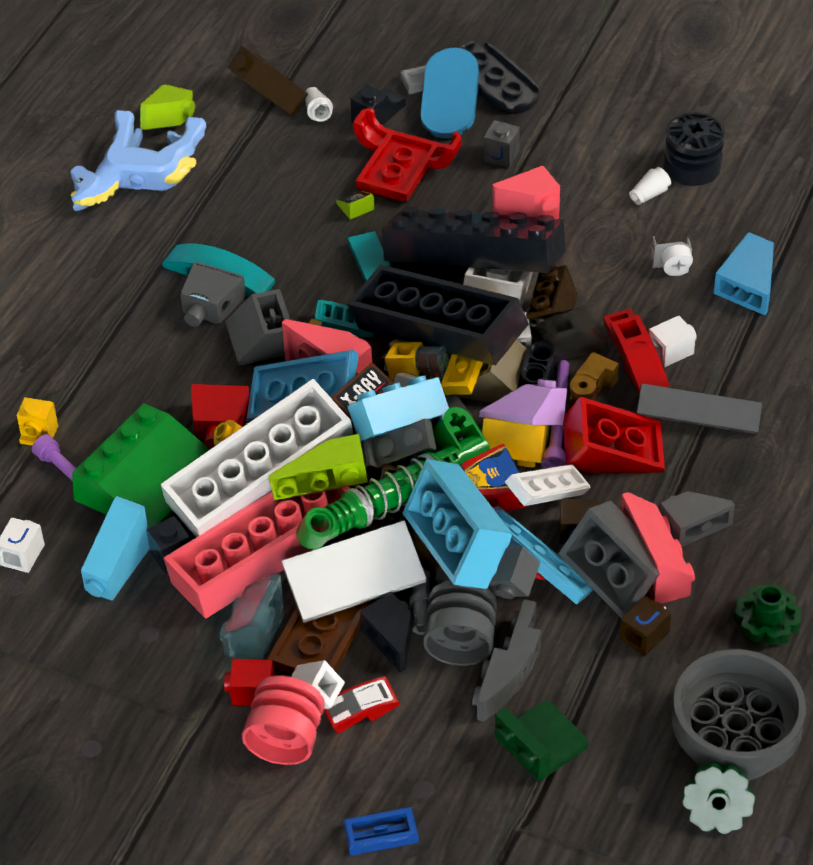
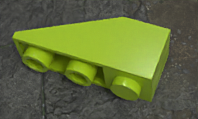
[268,434,368,500]

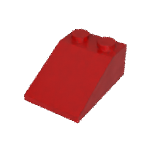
[563,397,665,474]

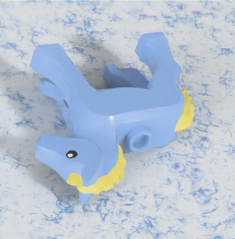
[70,110,206,211]

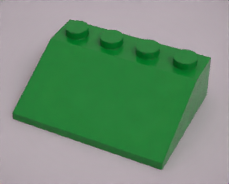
[72,403,210,528]

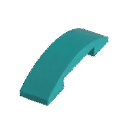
[162,243,275,297]

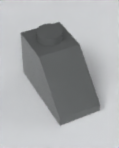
[660,491,735,547]

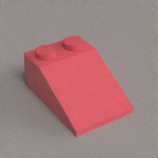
[282,319,372,374]

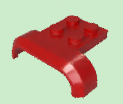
[353,108,462,203]

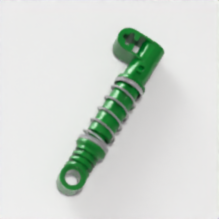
[296,407,490,550]

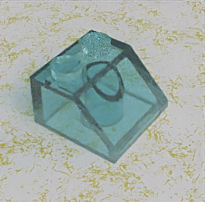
[220,574,285,660]

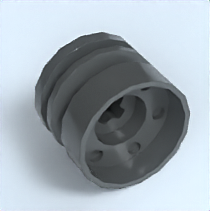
[424,580,497,666]

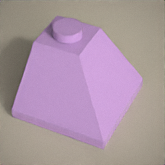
[479,379,567,425]

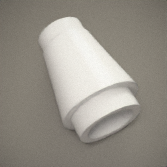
[305,87,333,122]
[629,167,671,205]

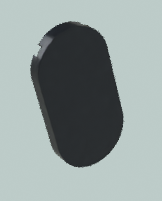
[457,41,539,113]

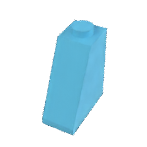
[81,496,150,601]

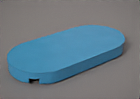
[421,48,479,139]

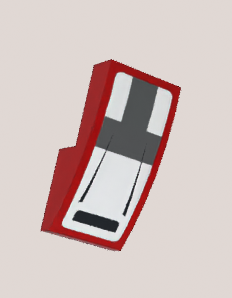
[324,677,401,734]

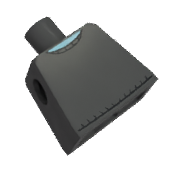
[181,261,246,327]

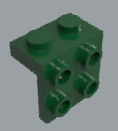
[494,701,588,782]

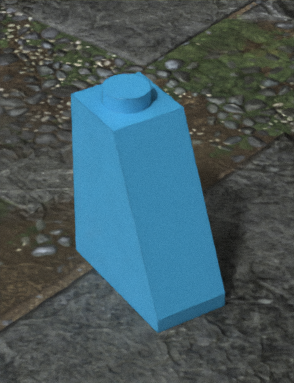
[714,232,774,315]

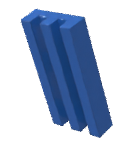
[343,807,419,856]

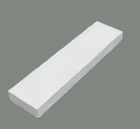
[505,464,591,506]

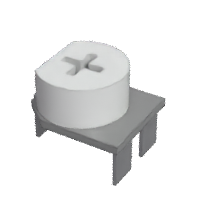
[651,236,693,276]

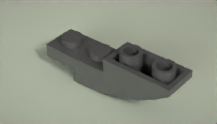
[361,418,436,478]
[472,599,541,722]

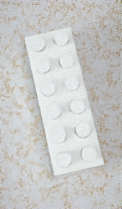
[160,379,353,538]

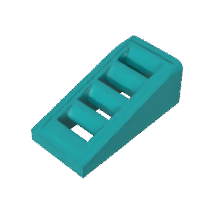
[315,300,374,338]

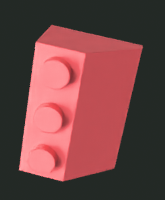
[492,166,560,219]
[621,492,695,603]

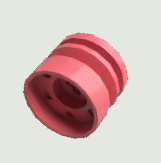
[242,676,325,765]

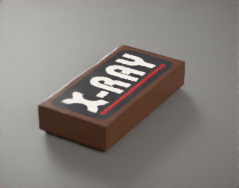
[331,363,394,423]

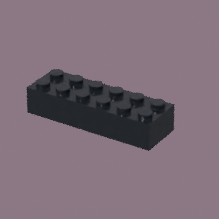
[382,206,565,273]
[347,265,529,366]

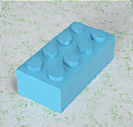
[403,459,513,589]

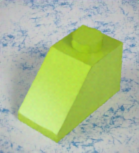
[140,84,195,130]

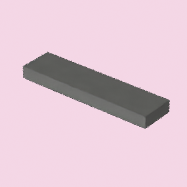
[636,384,762,434]

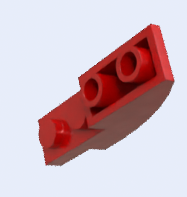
[603,308,670,394]

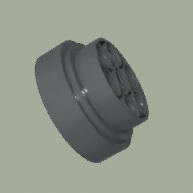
[672,649,806,780]

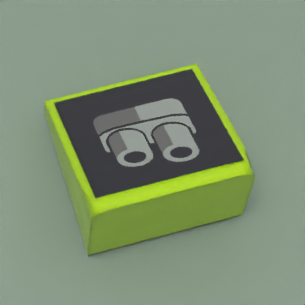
[336,191,374,220]

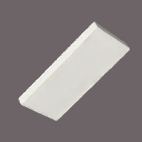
[282,521,426,623]

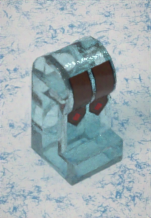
[415,346,453,402]

